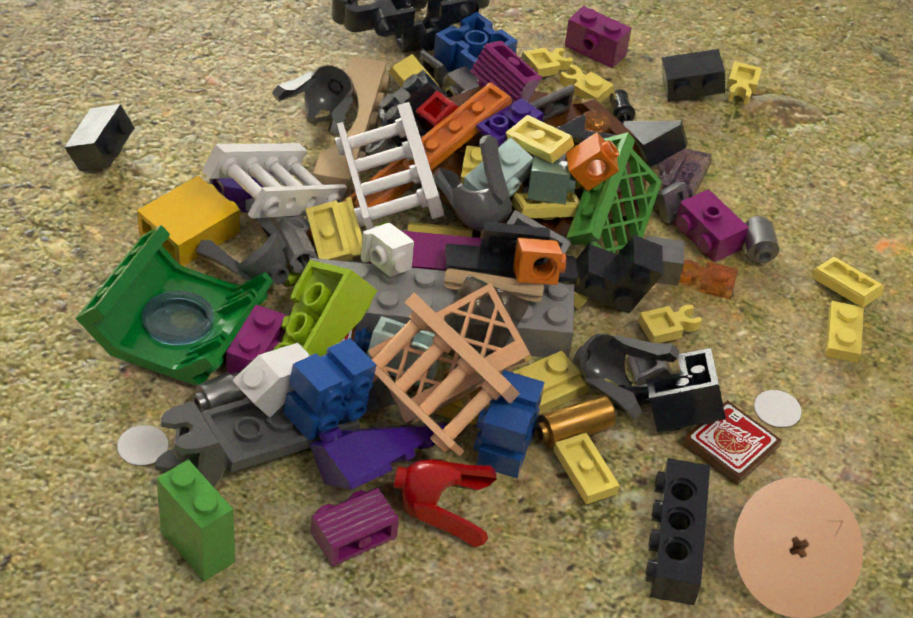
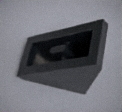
[623,121,688,168]

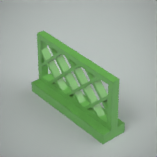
[566,132,662,254]

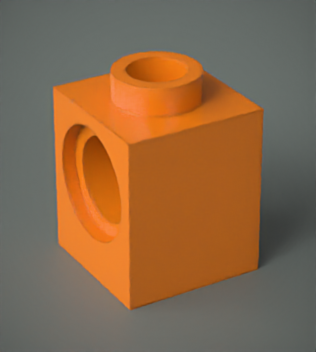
[566,132,619,191]
[513,238,566,285]

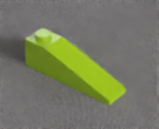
[274,260,378,357]

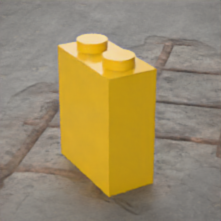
[137,176,241,266]

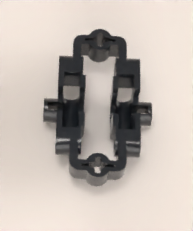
[332,0,490,51]

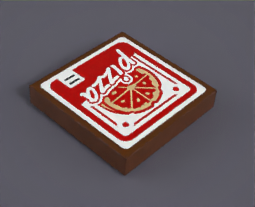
[683,400,782,485]

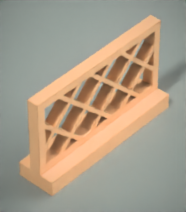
[368,283,533,425]

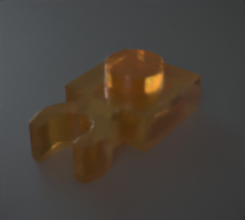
[679,260,738,300]

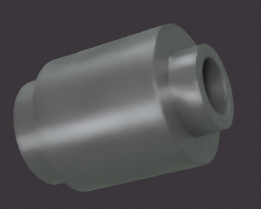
[745,216,780,263]
[193,372,248,412]

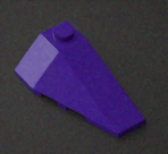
[310,422,449,489]

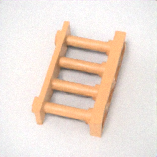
[368,292,520,456]

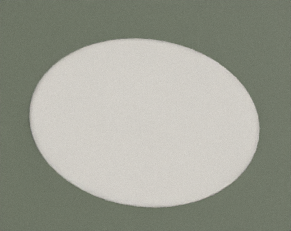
[754,390,801,427]
[117,425,168,465]

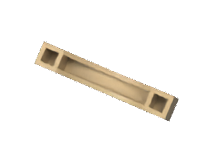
[313,56,390,201]

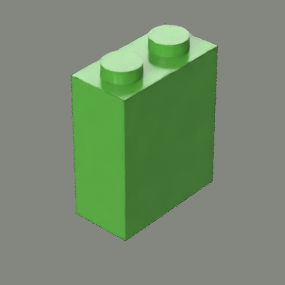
[156,459,235,581]

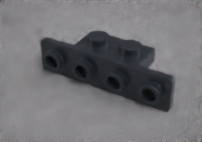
[445,221,578,283]

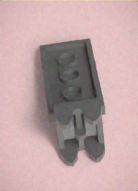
[155,398,360,487]

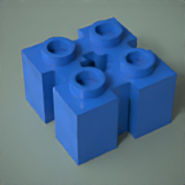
[434,12,518,72]
[283,338,377,441]
[473,370,545,478]

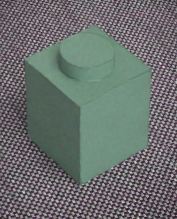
[527,157,576,205]

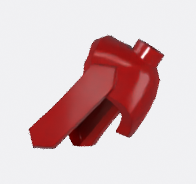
[393,459,497,548]

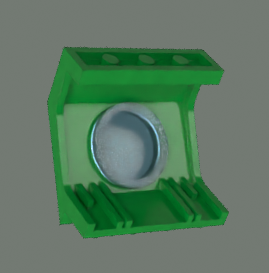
[75,225,273,386]

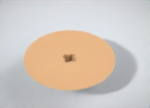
[734,478,863,618]

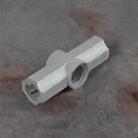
[268,215,318,273]

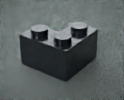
[377,70,447,147]
[573,235,663,313]
[646,348,726,432]

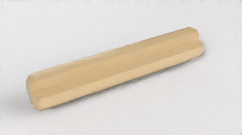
[444,268,544,303]

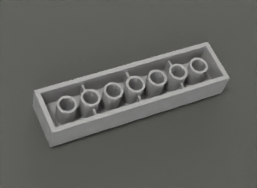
[310,258,574,358]

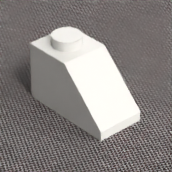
[233,343,310,417]

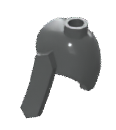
[272,65,354,136]
[433,135,512,232]
[196,198,289,285]
[573,333,679,420]

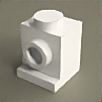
[361,223,414,277]

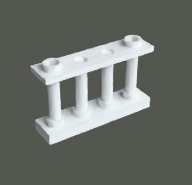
[335,102,444,230]
[202,143,348,218]

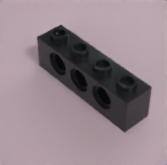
[645,458,710,605]

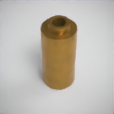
[535,394,616,448]

